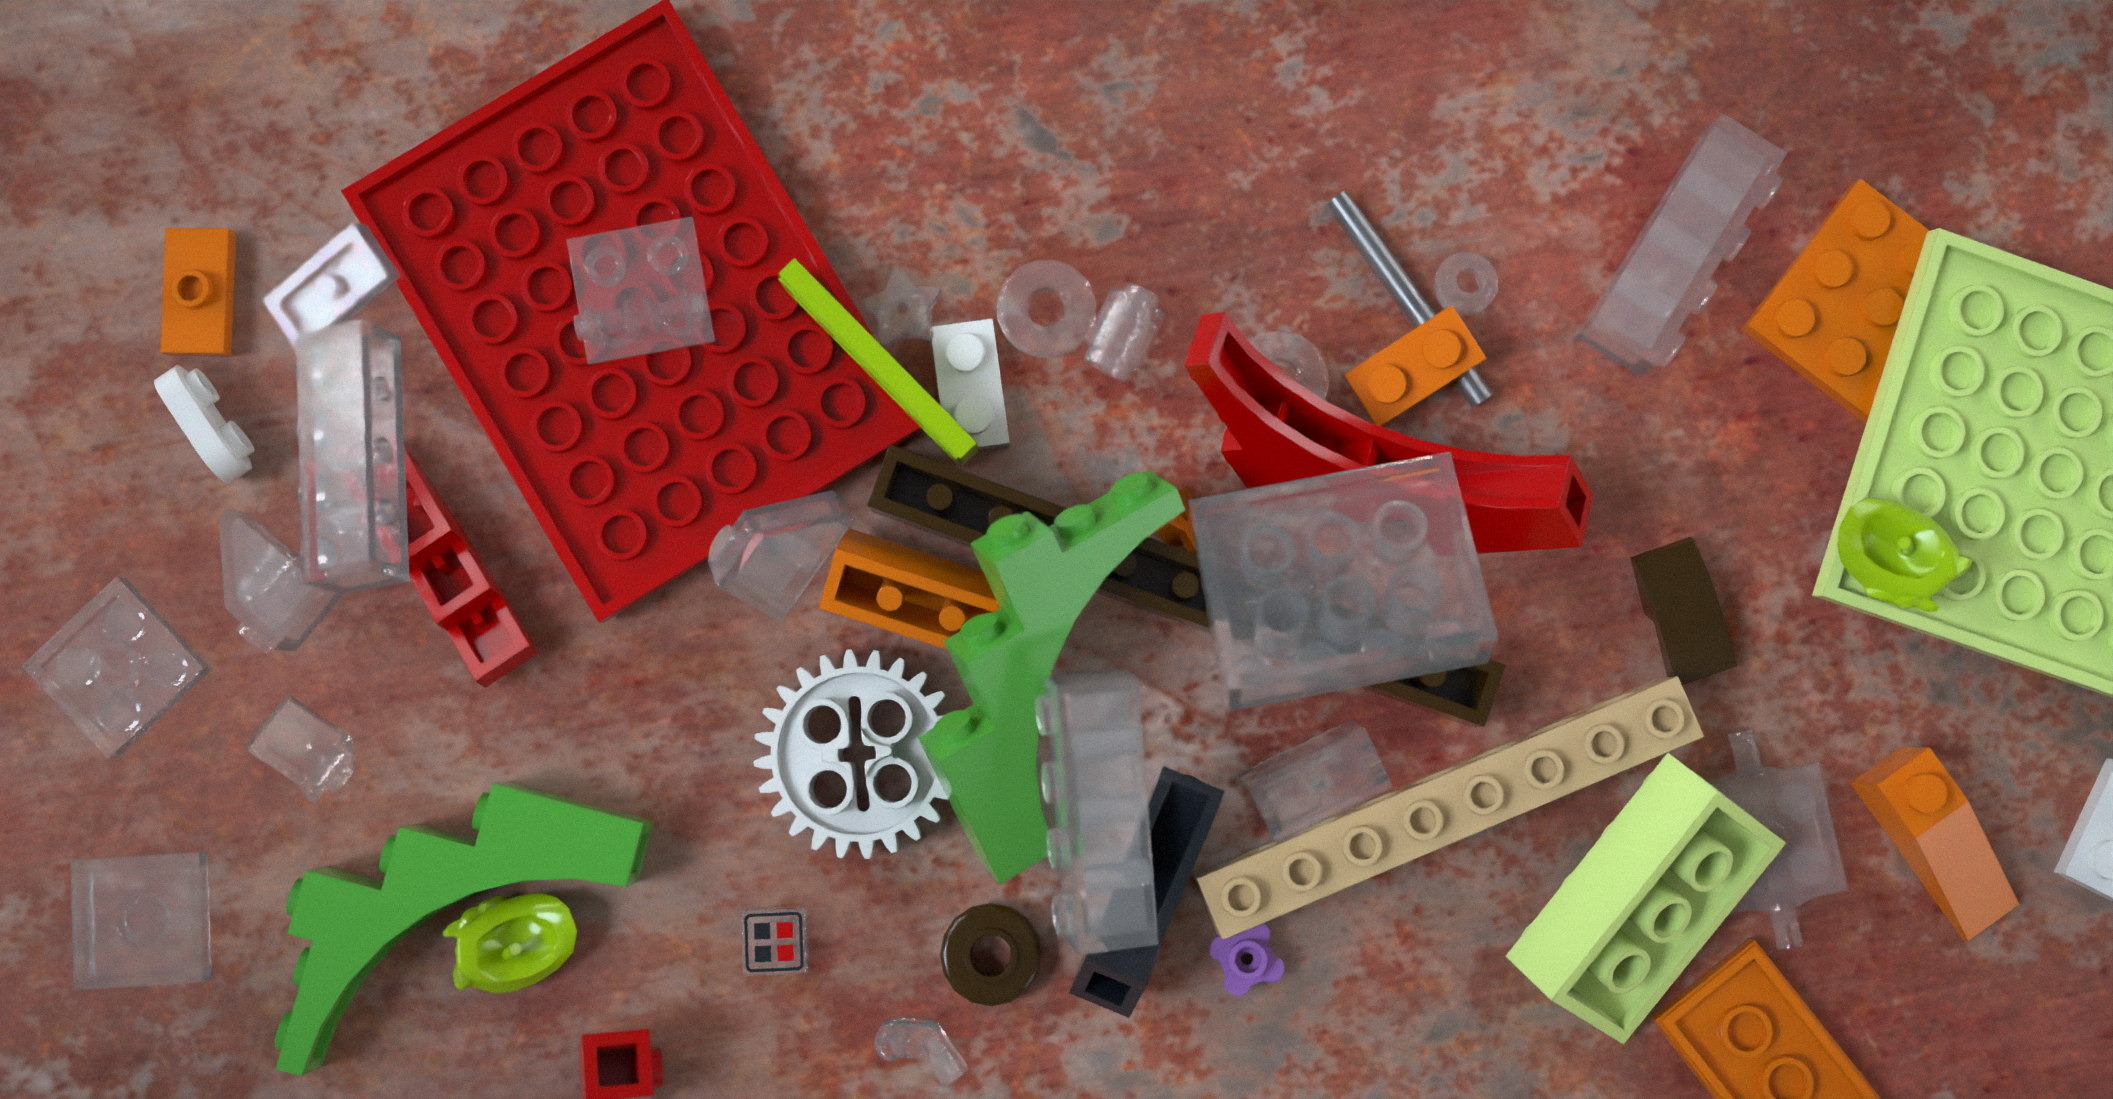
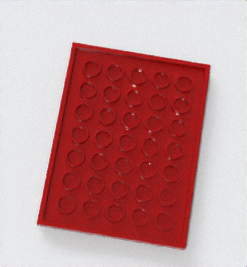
[341,0,923,623]

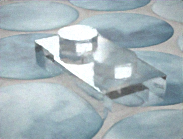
[263,223,400,352]

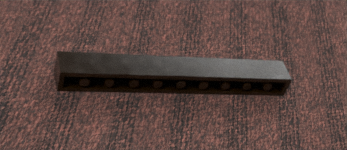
[867,444,1506,727]

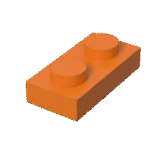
[1344,305,1487,426]

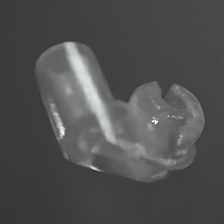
[874,1016,969,1087]

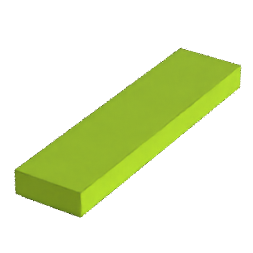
[778,258,979,466]

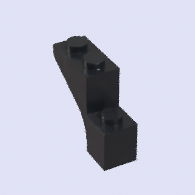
[1069,766,1225,1018]

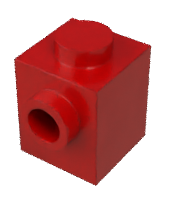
[578,1029,663,1099]

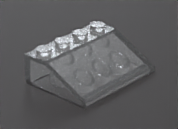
[1188,452,1499,712]

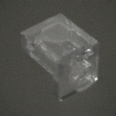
[246,694,356,804]

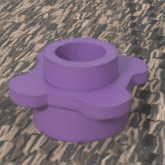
[1210,923,1284,996]

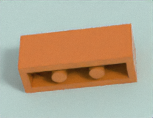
[818,528,1000,649]

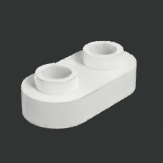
[154,365,255,484]

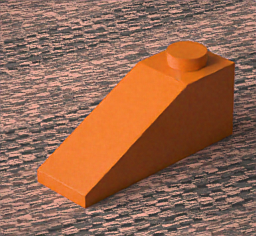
[1850,747,2019,941]

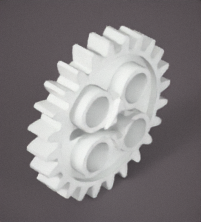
[753,649,948,859]

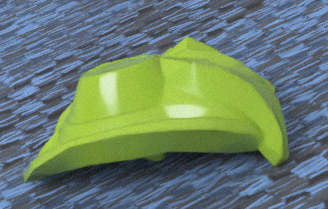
[1837,497,1972,612]
[443,893,577,994]

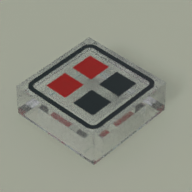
[741,906,810,976]

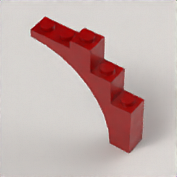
[1184,312,1593,556]

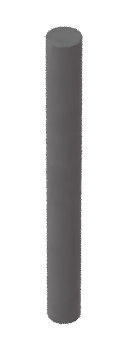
[1326,191,1493,408]

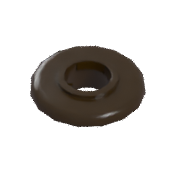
[940,903,1042,1007]

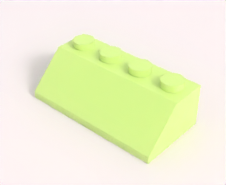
[1506,753,1786,1045]

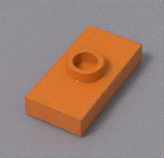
[160,228,236,357]

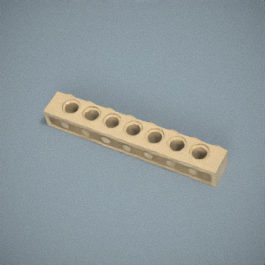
[1192,676,1704,940]

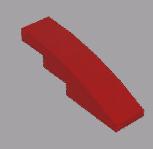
[343,434,539,688]

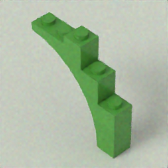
[918,470,1185,885]
[275,782,654,1076]

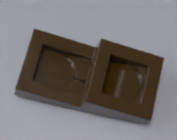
[1630,537,1737,685]

